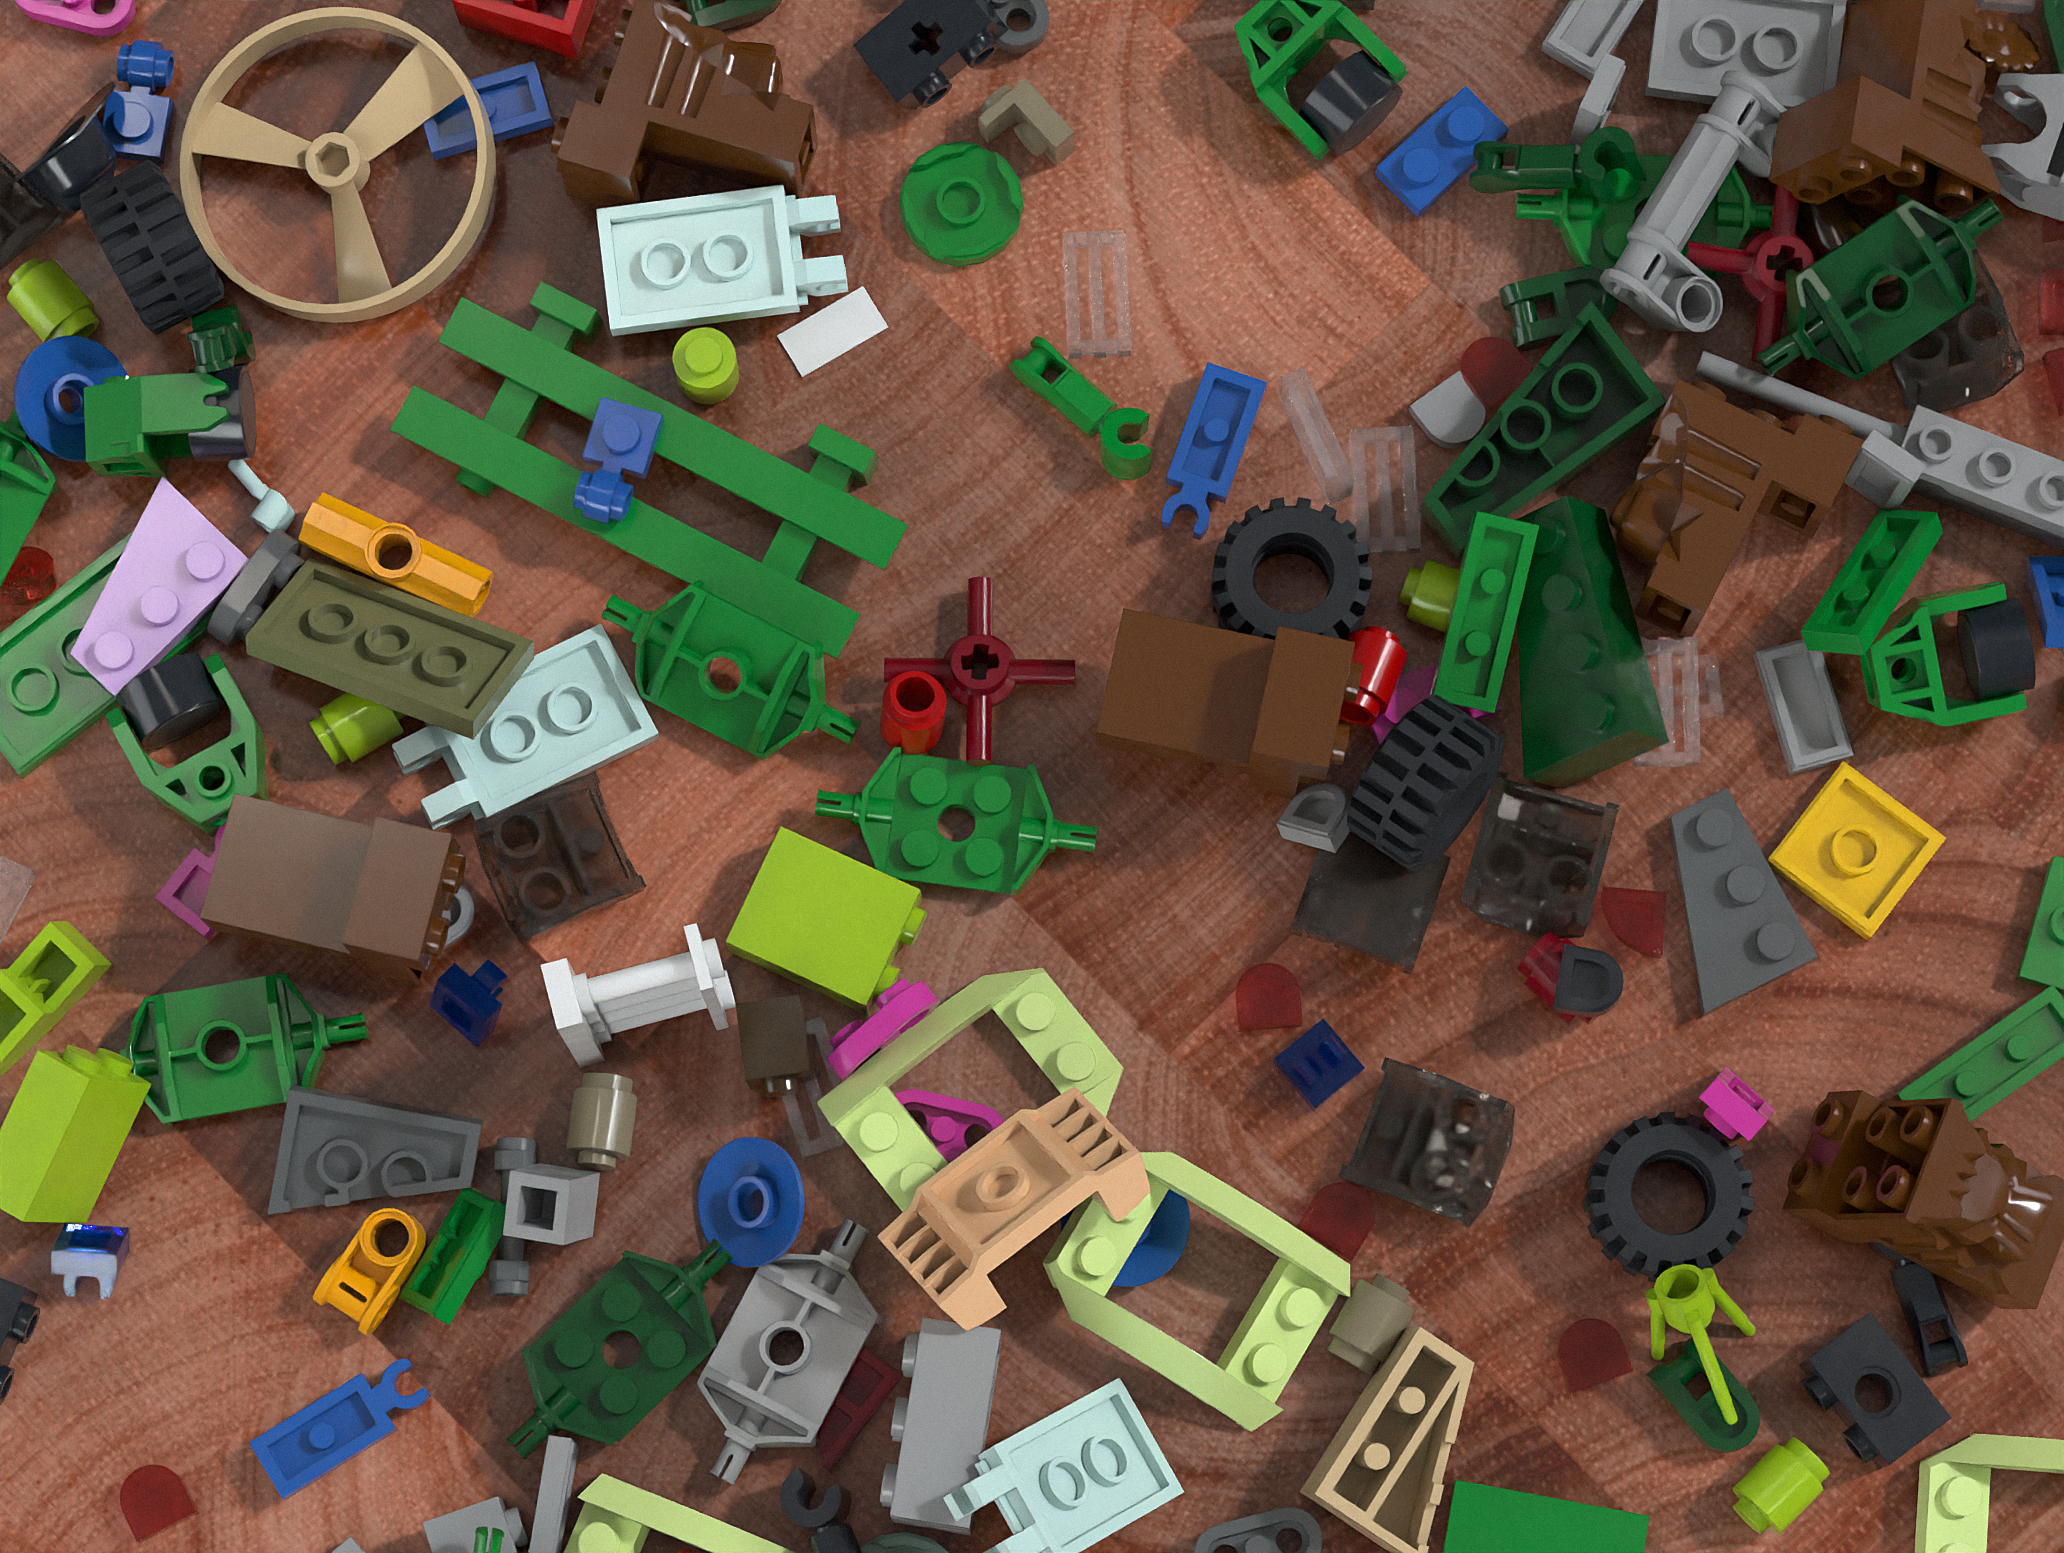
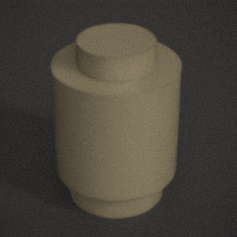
[566,1073,638,1171]
[1326,1273,1416,1375]

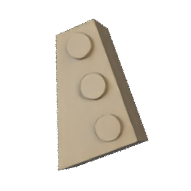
[1300,1326,1474,1553]

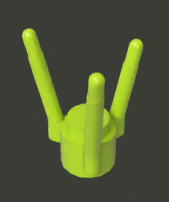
[1645,1264,1756,1425]

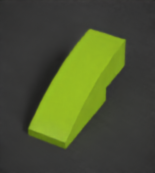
[0,921,112,1077]

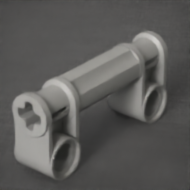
[1599,70,1787,332]

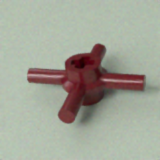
[1682,185,1814,363]
[884,577,1075,767]

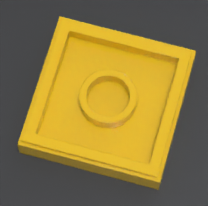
[1767,761,1946,941]

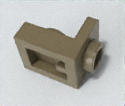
[978,78,1075,166]

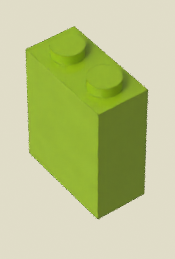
[725,826,928,1015]
[0,1045,151,1223]

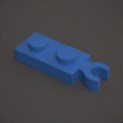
[1161,362,1267,540]
[249,1359,431,1500]

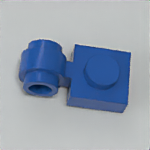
[102,39,175,164]
[573,397,664,524]

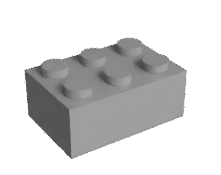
[880,1317,1002,1536]

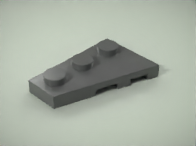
[1668,788,1818,1017]
[267,1085,484,1215]

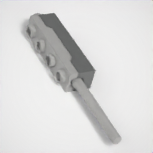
[1694,351,2064,551]

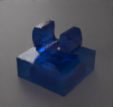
[429,959,508,1047]
[1273,1018,1365,1111]
[51,1223,129,1299]

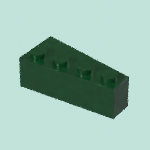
[1419,300,1667,562]
[1515,495,1669,789]

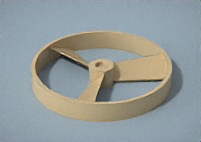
[180,7,496,323]

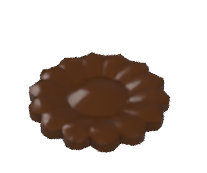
[1965,10,2040,73]

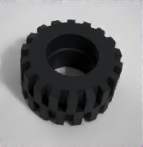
[80,159,224,334]
[1210,497,1372,640]
[1347,695,1504,872]
[1583,1112,1755,1282]

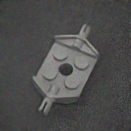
[697,1218,882,1486]

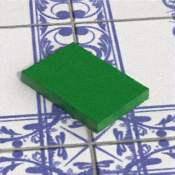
[1442,1480,1650,1553]

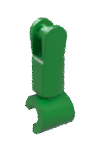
[1008,336,1152,480]

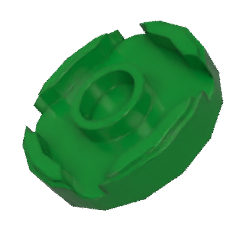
[899,141,1024,267]

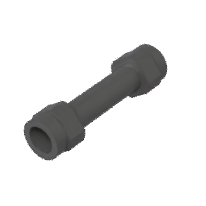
[489,1137,536,1297]

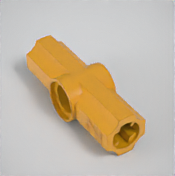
[298,492,494,618]

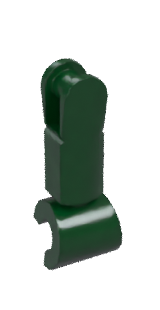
[1469,126,1647,203]
[187,305,256,374]

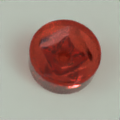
[0,546,58,605]

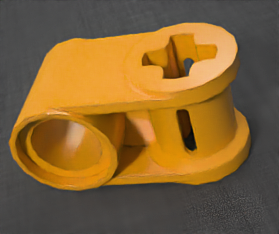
[313,1208,427,1336]

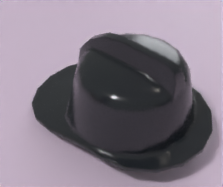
[10,81,116,213]

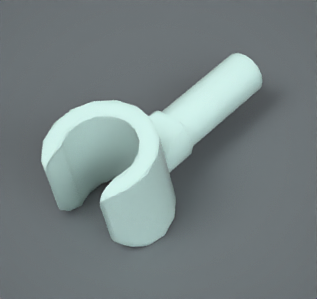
[228,460,295,534]

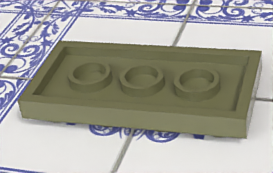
[246,557,534,740]

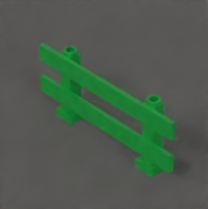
[390,281,908,660]

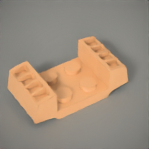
[877,1086,1151,1331]

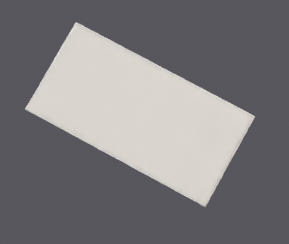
[777,286,888,377]

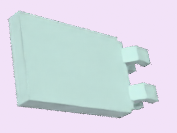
[596,185,849,336]
[392,624,659,831]
[943,1377,1184,1553]

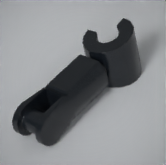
[1867,1242,1968,1379]
[780,1468,862,1553]

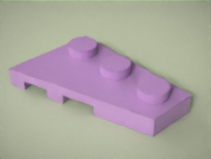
[70,476,249,698]

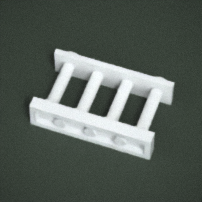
[541,923,736,1067]

